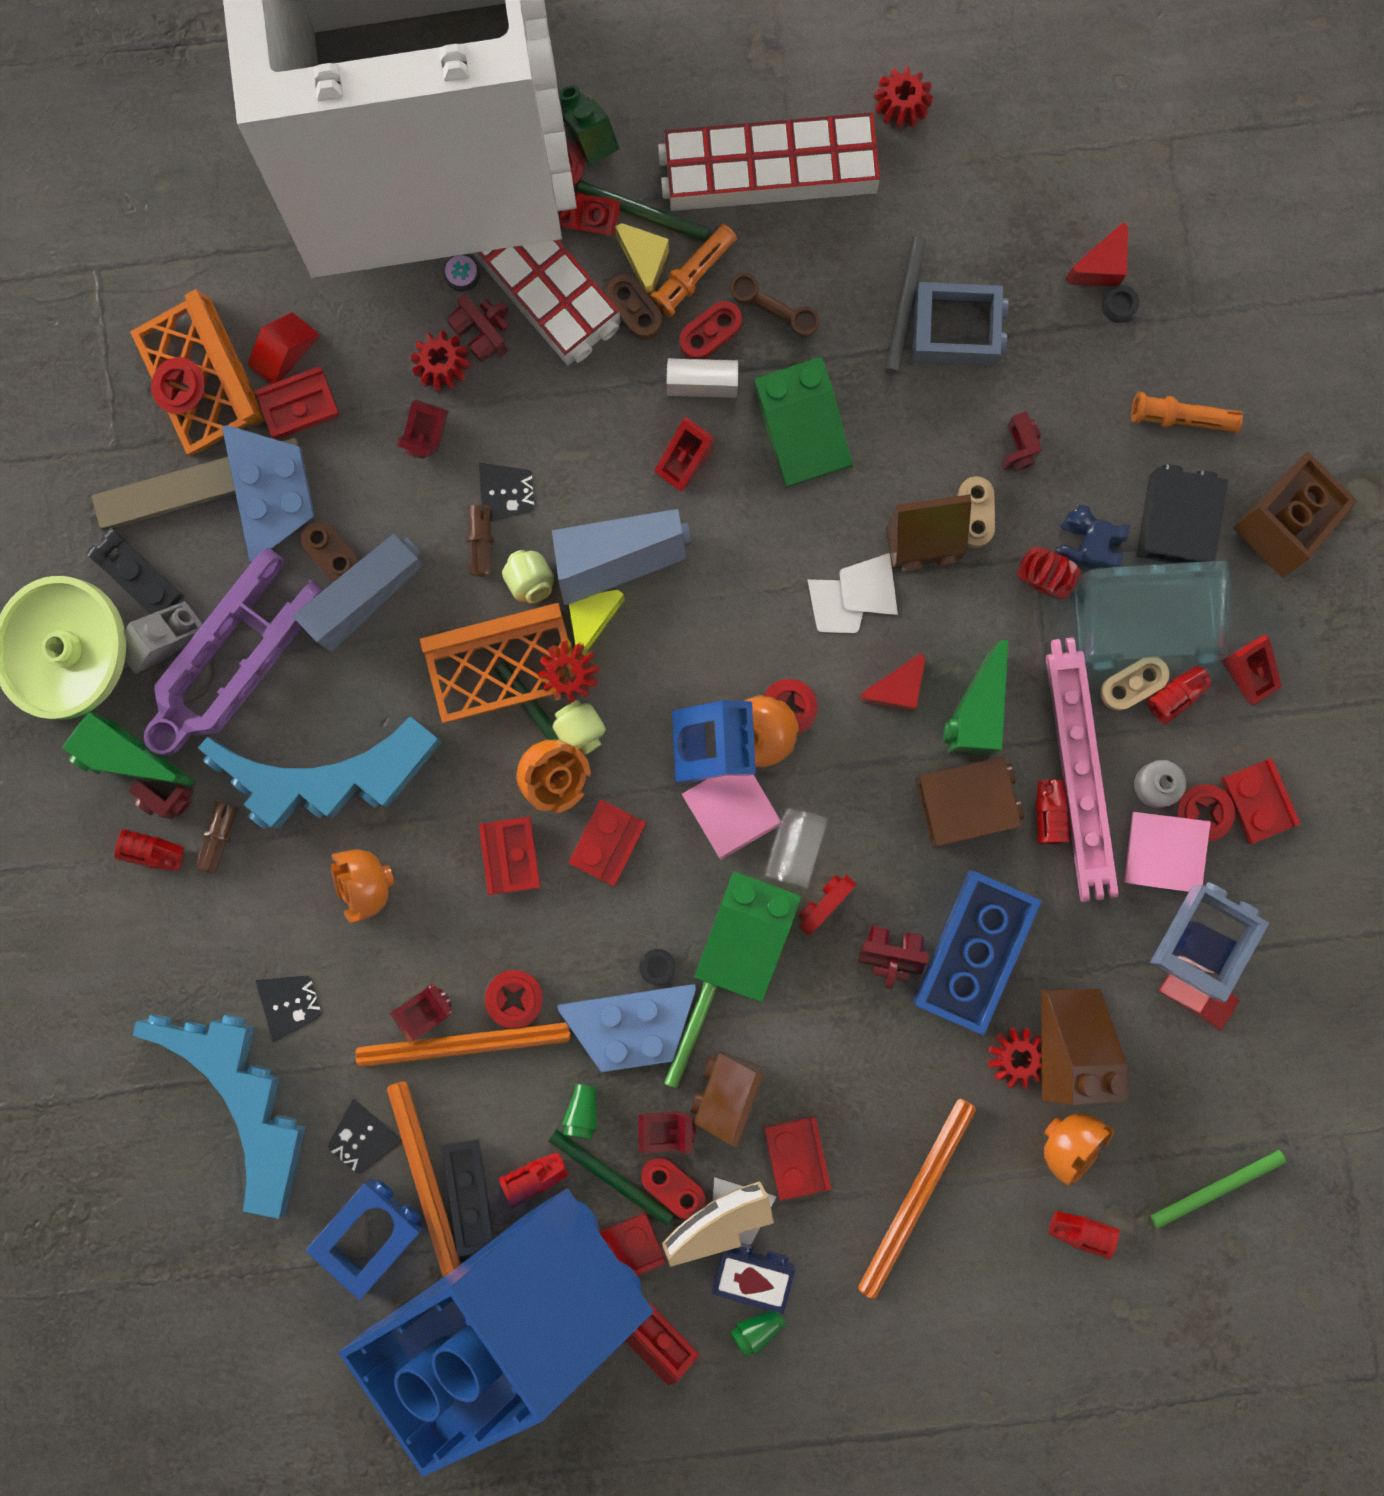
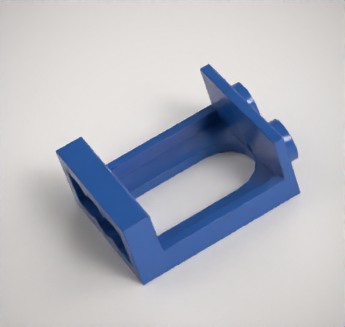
[672,700,756,782]
[305,1178,425,1301]

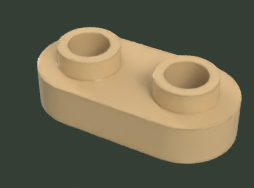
[957,476,995,549]
[1100,656,1169,711]

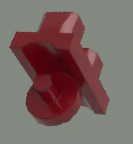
[447,293,510,362]
[858,926,929,989]

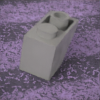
[124,601,203,673]

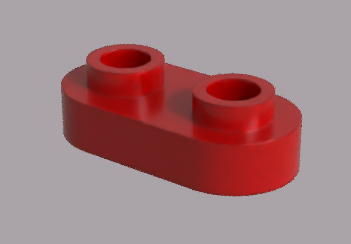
[680,301,742,359]
[797,874,857,936]
[641,1156,706,1219]

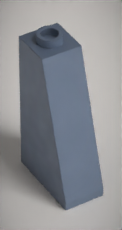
[552,509,691,605]
[292,533,423,653]

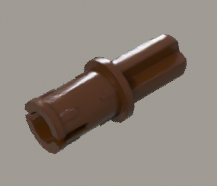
[466,505,494,577]
[195,801,238,874]

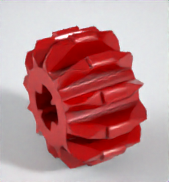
[874,66,933,130]
[410,330,471,392]
[1017,547,1081,600]
[538,640,600,703]
[987,1027,1042,1089]

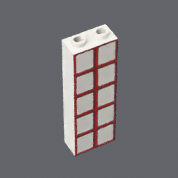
[658,112,880,211]
[472,240,621,366]

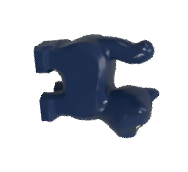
[1055,505,1130,571]

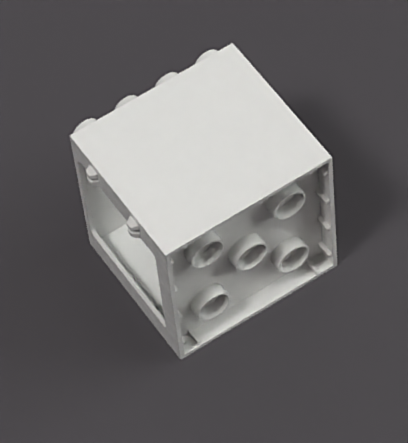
[223,0,577,278]

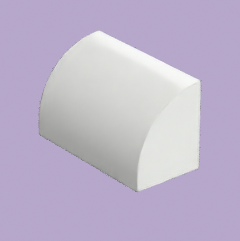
[667,358,738,398]

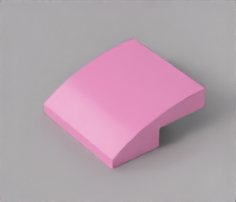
[682,775,782,860]
[1123,812,1211,892]

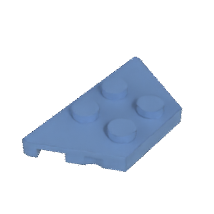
[222,425,315,562]
[558,984,696,1072]

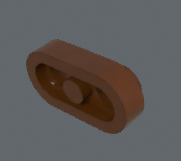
[606,274,662,340]
[301,521,360,582]

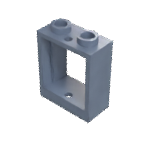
[912,282,1009,365]
[1150,882,1269,1002]

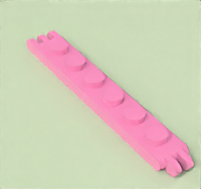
[1046,637,1118,902]

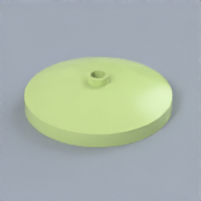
[0,576,126,720]

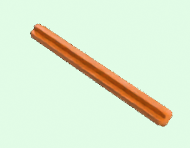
[355,1022,571,1067]
[387,1081,462,1277]
[858,1099,976,1299]

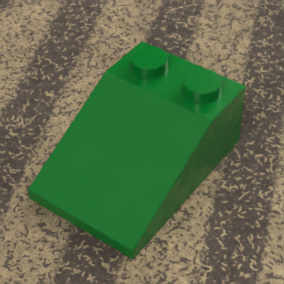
[753,357,853,488]
[943,640,1008,756]
[62,712,196,787]
[694,871,802,1003]

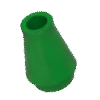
[562,1084,597,1139]
[730,1307,787,1358]

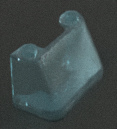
[1075,561,1231,671]

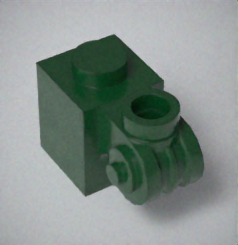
[559,85,620,165]

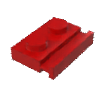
[254,366,340,440]
[1221,758,1301,844]
[568,799,647,887]
[479,816,541,895]
[764,1116,831,1201]
[599,1212,666,1275]

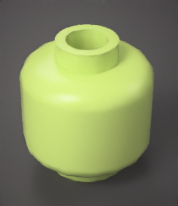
[502,550,555,604]
[553,700,606,755]

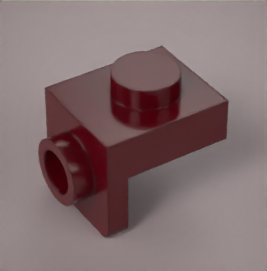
[397,399,449,459]
[1001,411,1042,471]
[128,780,193,819]
[390,983,453,1043]
[638,1111,696,1154]

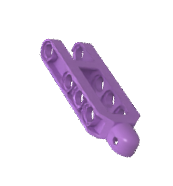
[144,548,324,756]

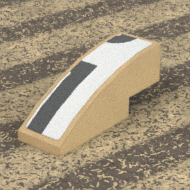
[662,1181,774,1267]

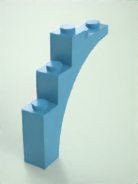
[198,716,442,829]
[133,1014,306,1219]

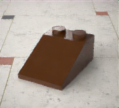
[1233,451,1357,578]
[886,494,972,573]
[1041,989,1128,1105]
[690,1051,763,1148]

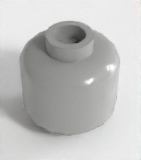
[1134,760,1186,808]

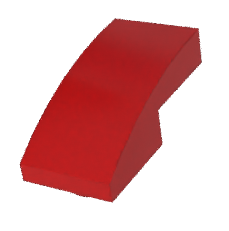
[558,192,621,237]

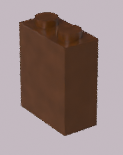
[916,756,1024,847]

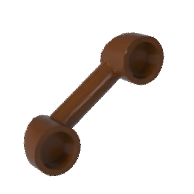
[730,273,819,337]

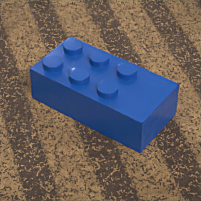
[912,870,1042,1035]

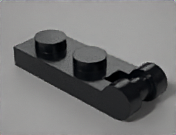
[86,527,184,614]

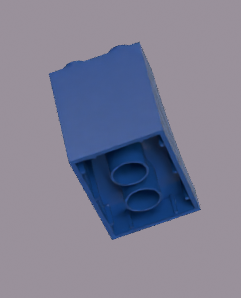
[338,1188,654,1477]

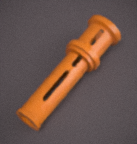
[649,224,737,318]
[1131,391,1243,434]

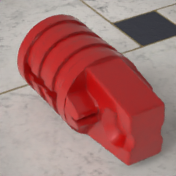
[1146,665,1212,725]
[1035,779,1069,844]
[114,828,185,871]
[499,1152,569,1208]
[1048,1211,1119,1260]

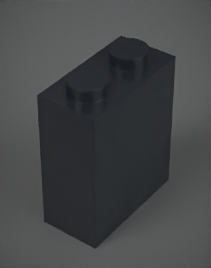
[1136,464,1228,569]

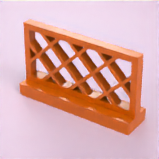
[130,289,266,456]
[419,603,575,724]

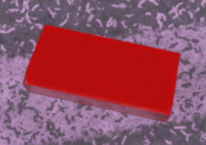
[625,1302,700,1385]

